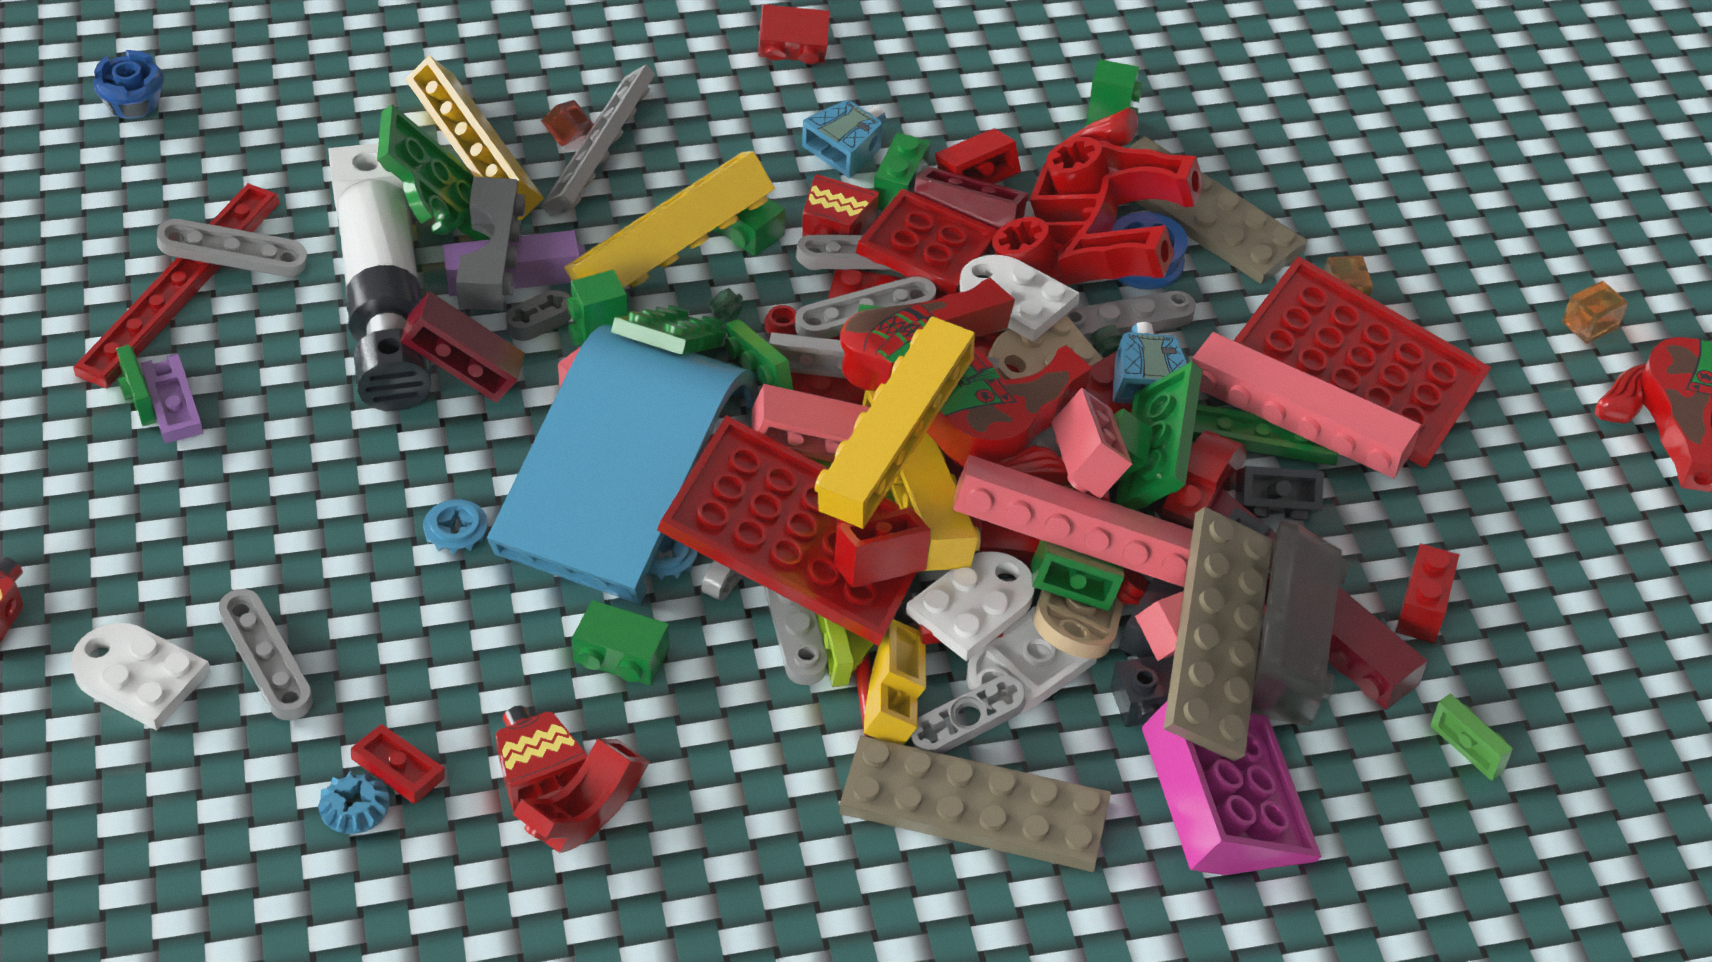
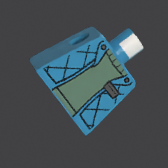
[802,100,886,178]
[1113,322,1187,404]

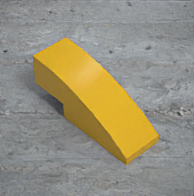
[864,619,926,745]

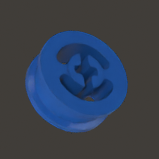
[1112,212,1188,290]

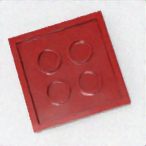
[855,188,998,294]

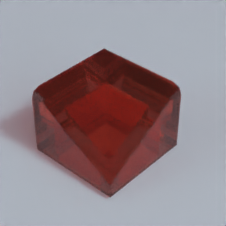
[541,100,594,146]

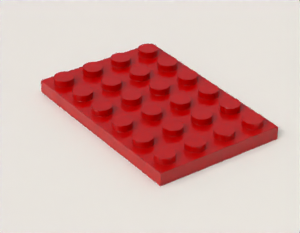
[1233,256,1491,468]
[657,415,916,646]

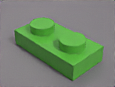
[1430,693,1513,781]

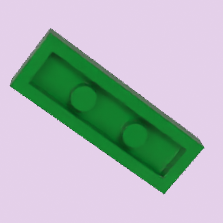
[725,319,793,390]

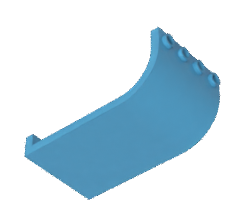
[487,325,759,605]

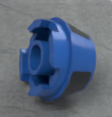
[93,50,164,119]

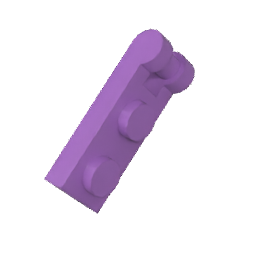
[140,354,204,443]

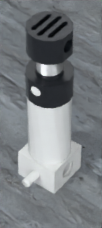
[328,143,431,412]

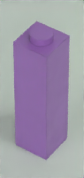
[443,230,585,297]

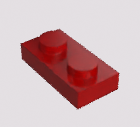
[351,724,445,804]

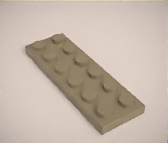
[1128,136,1308,285]
[1163,507,1272,761]
[839,735,1111,872]

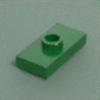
[116,345,157,427]

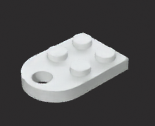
[960,255,1080,342]
[906,552,1035,661]
[967,606,1097,713]
[71,623,211,731]

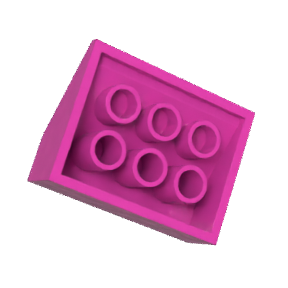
[1142,700,1322,875]

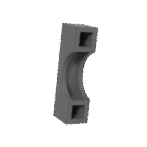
[456,177,525,311]

